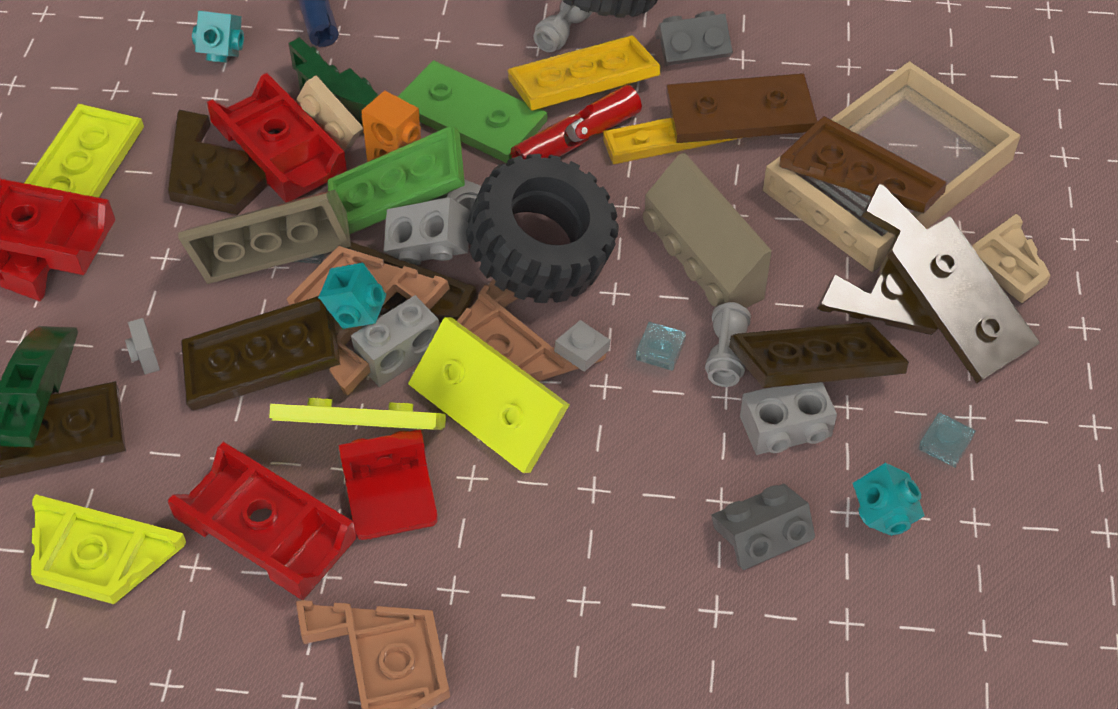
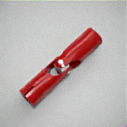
[511,85,642,160]

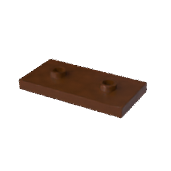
[666,73,817,143]

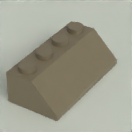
[643,152,772,308]
[178,189,351,284]

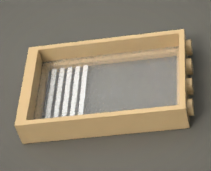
[763,61,1020,272]

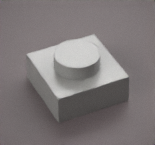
[125,318,160,375]
[554,320,611,372]

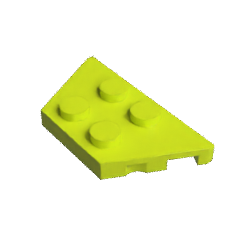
[31,494,186,604]

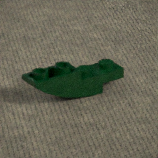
[288,37,379,127]
[0,326,78,447]

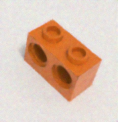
[361,90,421,162]

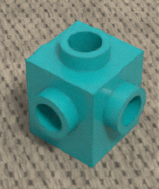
[192,11,244,63]
[318,262,387,329]
[852,462,925,536]

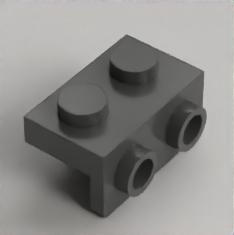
[655,11,733,66]
[711,483,815,570]

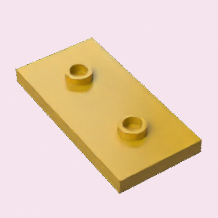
[507,35,660,111]

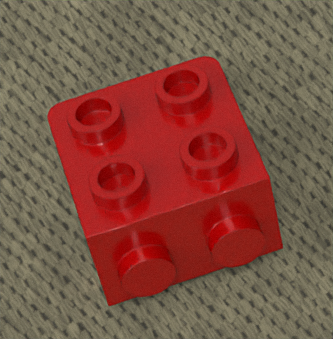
[338,429,438,540]

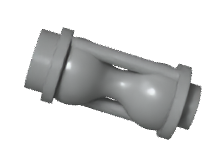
[533,0,593,52]
[705,302,751,387]

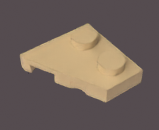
[295,75,363,151]
[972,214,1050,303]

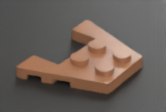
[286,246,450,396]
[457,279,606,381]
[296,600,450,709]

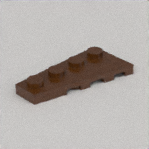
[779,116,947,214]

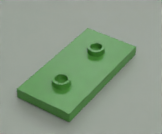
[398,60,547,163]
[328,125,465,234]

